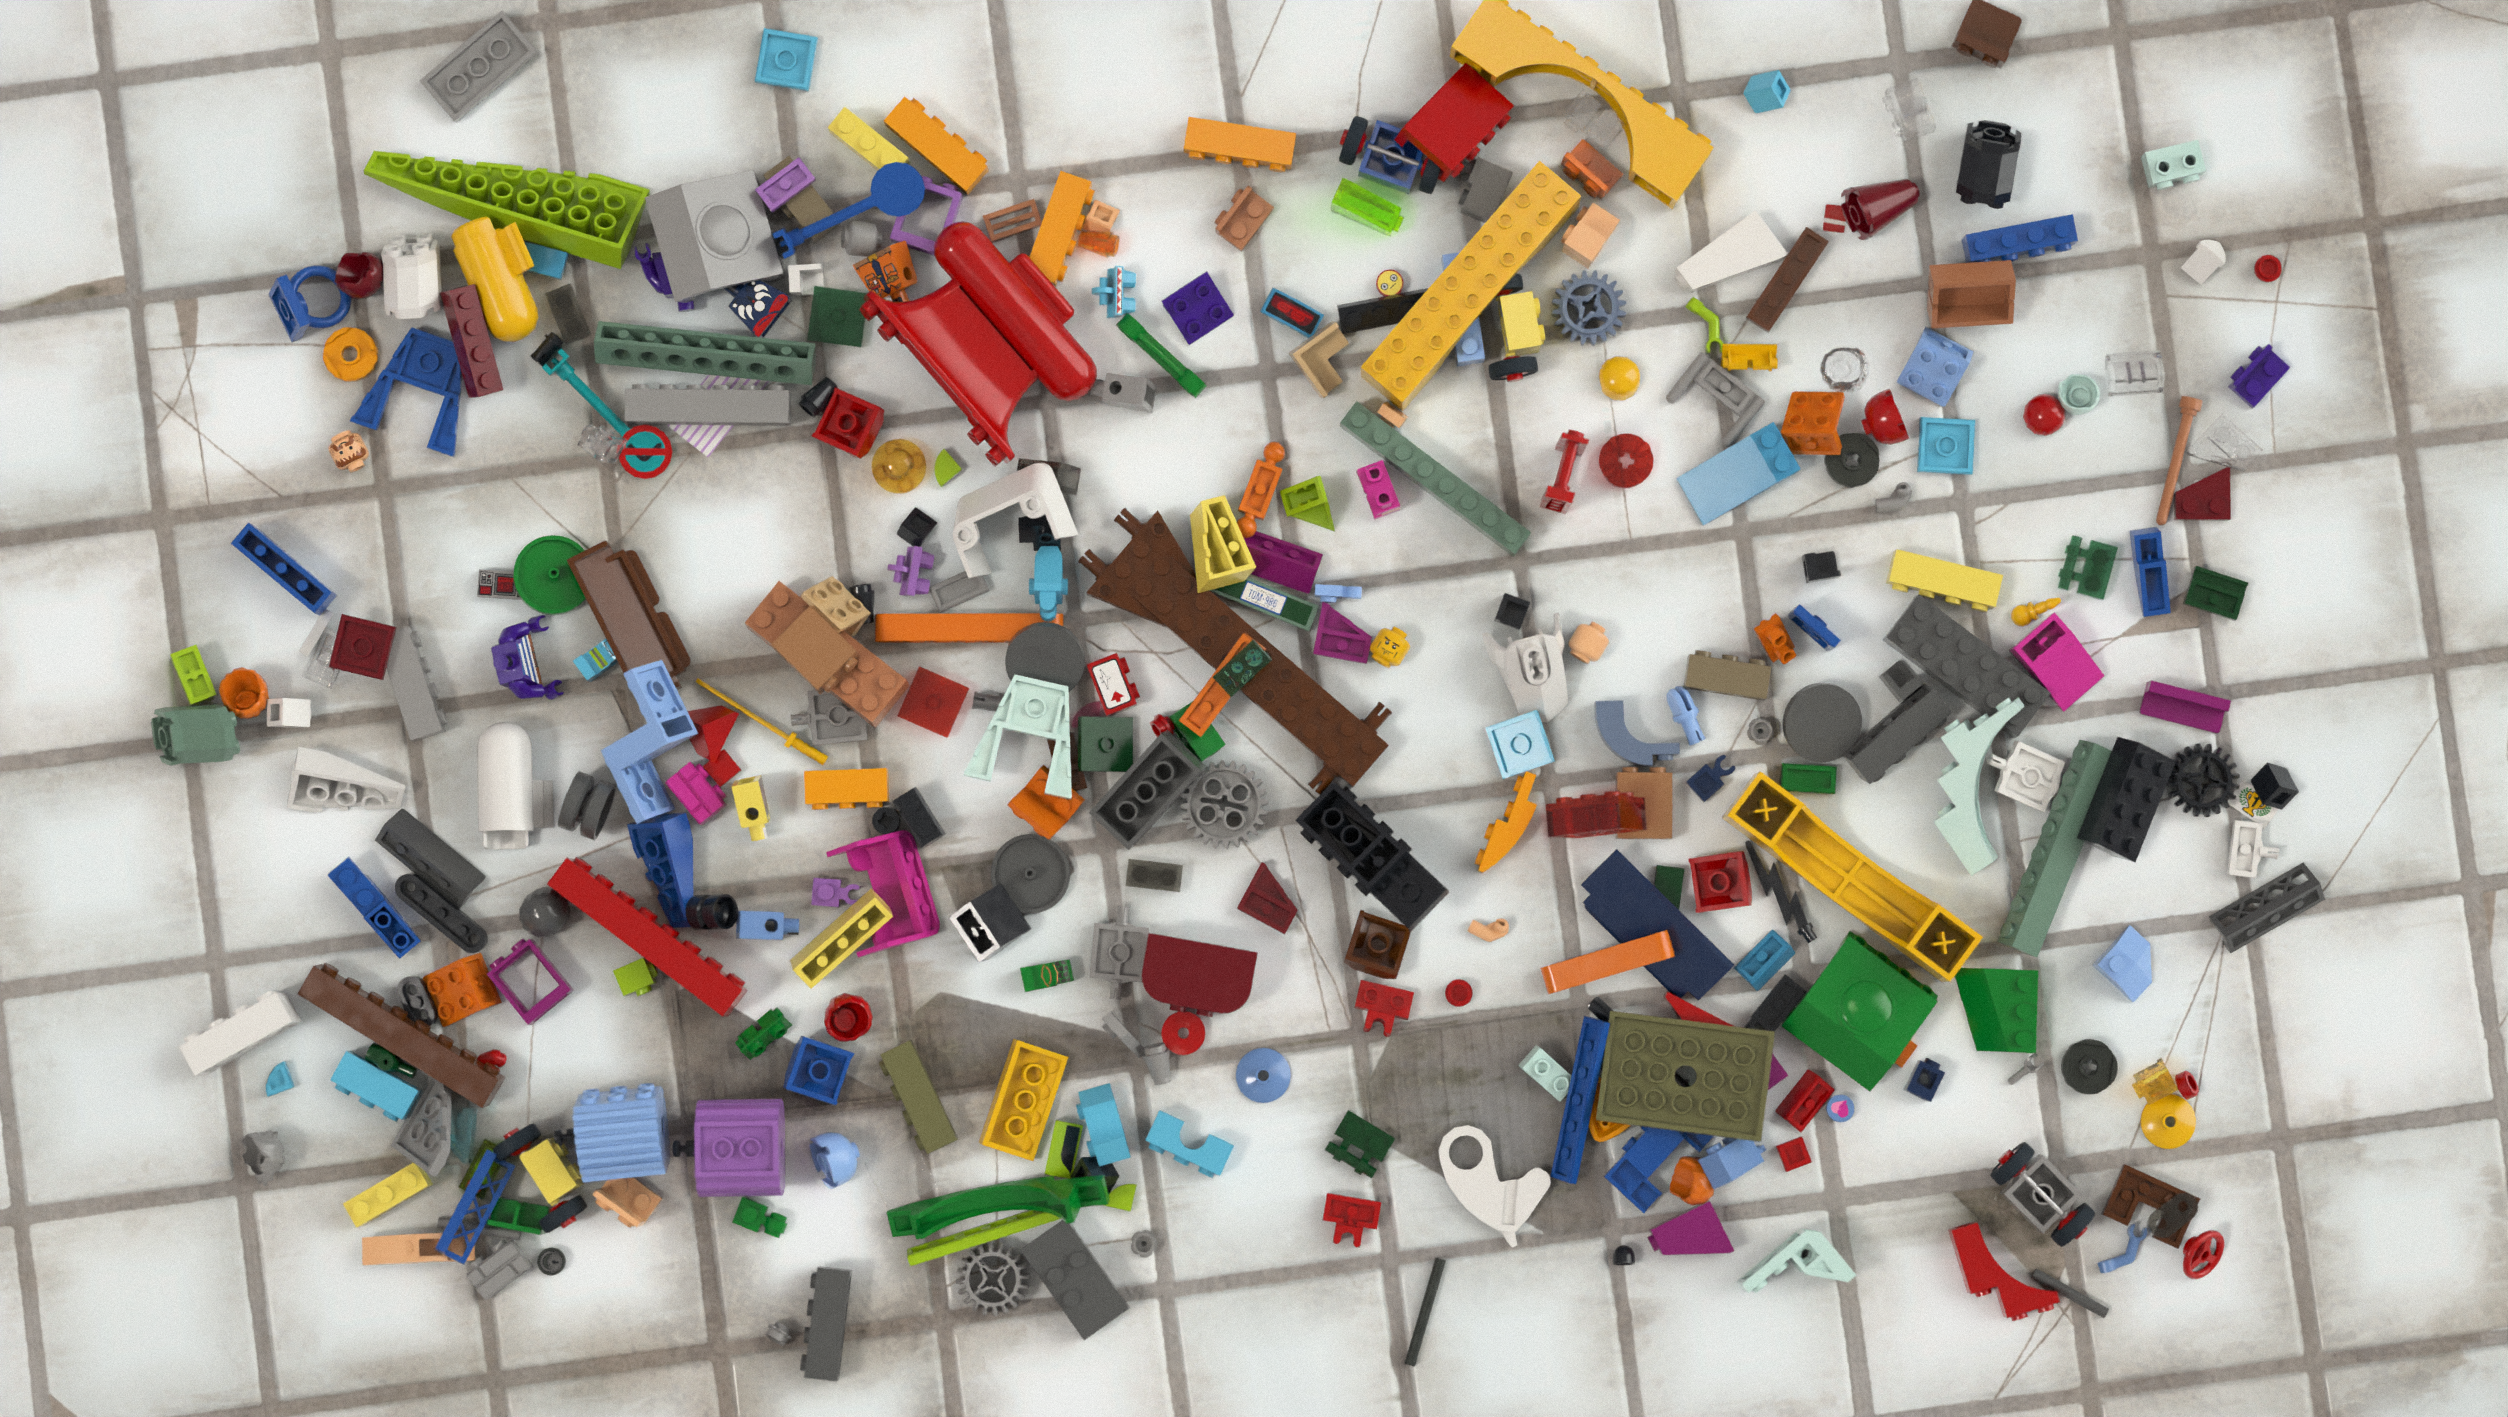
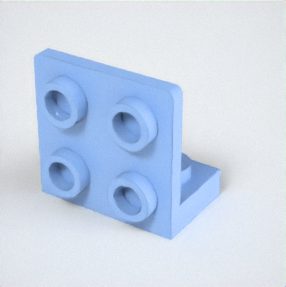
[1897,327,1974,407]

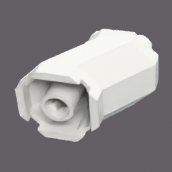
[381,233,442,319]

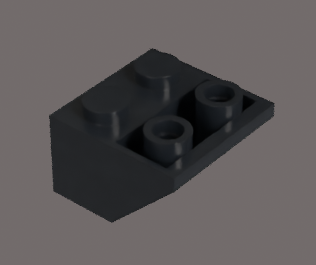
[949,884,1032,962]

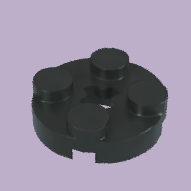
[1824,433,1880,488]
[2061,1039,2118,1094]

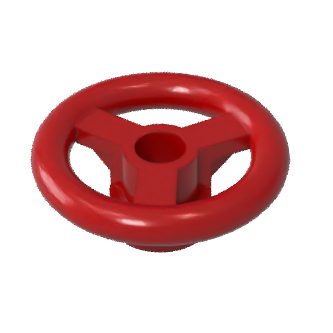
[2183,1230,2224,1279]

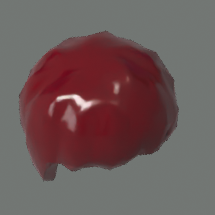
[334,252,384,299]

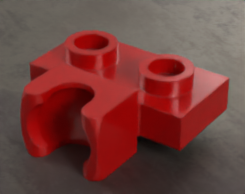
[1354,980,1414,1037]
[1323,1193,1381,1248]

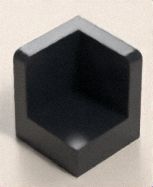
[1802,551,1841,583]
[1494,593,1530,630]
[2251,762,2299,810]
[1070,1157,1119,1194]

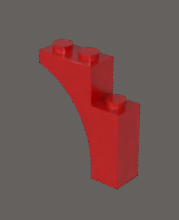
[1948,1222,2060,1321]

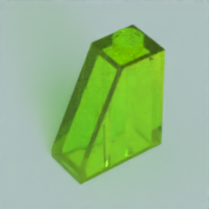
[1331,178,1404,237]

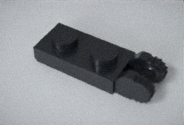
[1744,974,1807,1032]

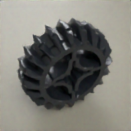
[2166,743,2240,817]

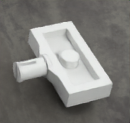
[2227,820,2279,878]

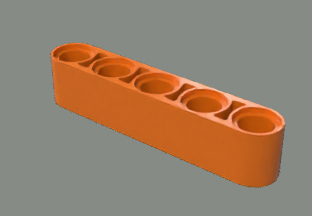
[1540,930,1675,994]

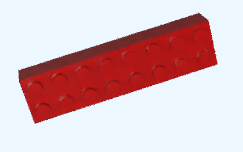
[547,857,748,1017]

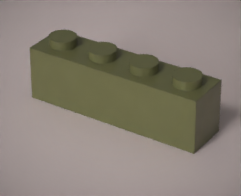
[879,1040,958,1154]

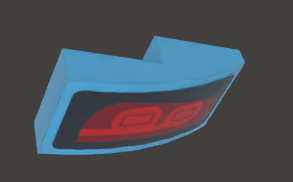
[1260,288,1324,338]

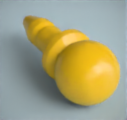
[2011,598,2061,627]

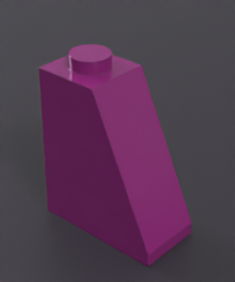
[1647,1200,1734,1255]

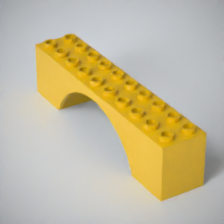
[1449,0,1714,209]
[1361,160,1581,412]
[1722,771,1983,982]

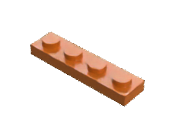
[1179,632,1266,737]

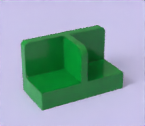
[487,1197,550,1235]

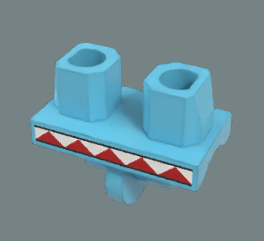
[1092,266,1136,318]

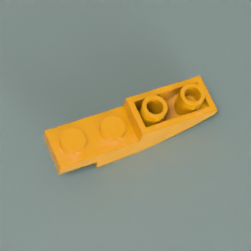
[1474,771,1537,873]

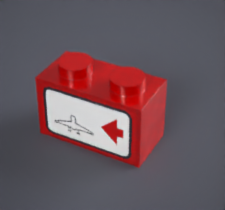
[1087,653,1140,717]

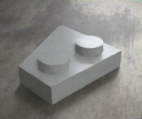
[1102,1012,1144,1058]

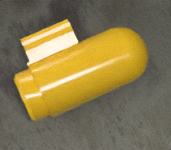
[451,216,538,342]

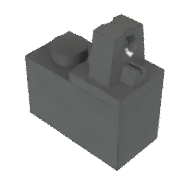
[1458,157,1513,223]

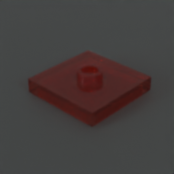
[897,666,970,738]

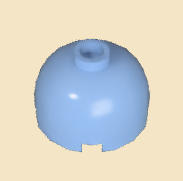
[809,1132,860,1189]

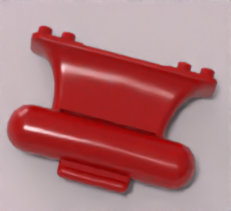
[859,221,1097,467]

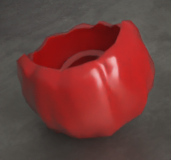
[824,993,873,1042]

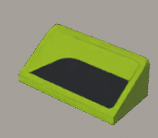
[1045,1120,1083,1179]

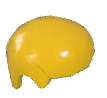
[1599,356,1640,401]

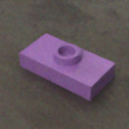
[755,157,816,213]

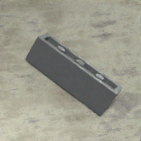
[375,809,486,909]

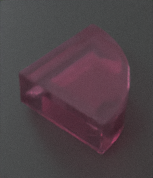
[1071,701,1100,728]

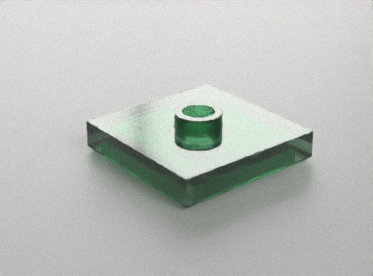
[807,286,867,348]

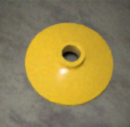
[2140,1094,2196,1149]

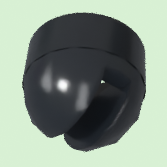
[1613,1245,1635,1266]

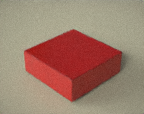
[703,749,742,788]
[1776,1136,1812,1172]

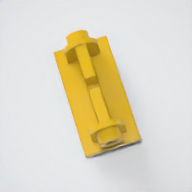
[1721,344,1778,372]

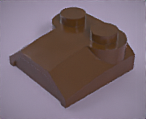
[1344,910,1411,979]

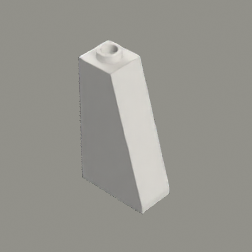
[1674,210,1788,293]

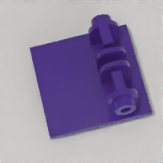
[1161,271,1234,345]

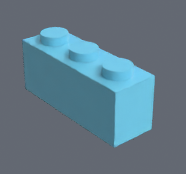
[330,1051,422,1122]

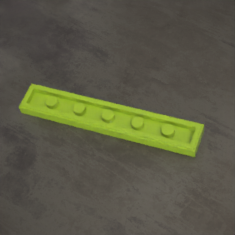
[907,1210,1061,1266]

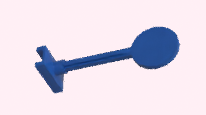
[773,162,925,259]

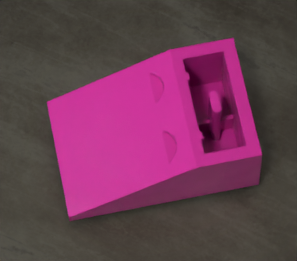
[2009,612,2104,712]

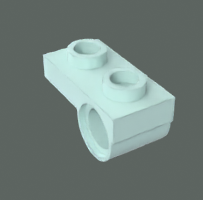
[1518,1045,1571,1102]

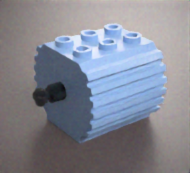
[554,1083,670,1182]

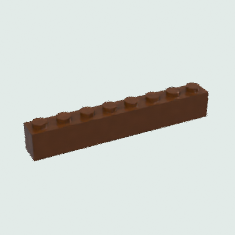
[297,963,506,1108]

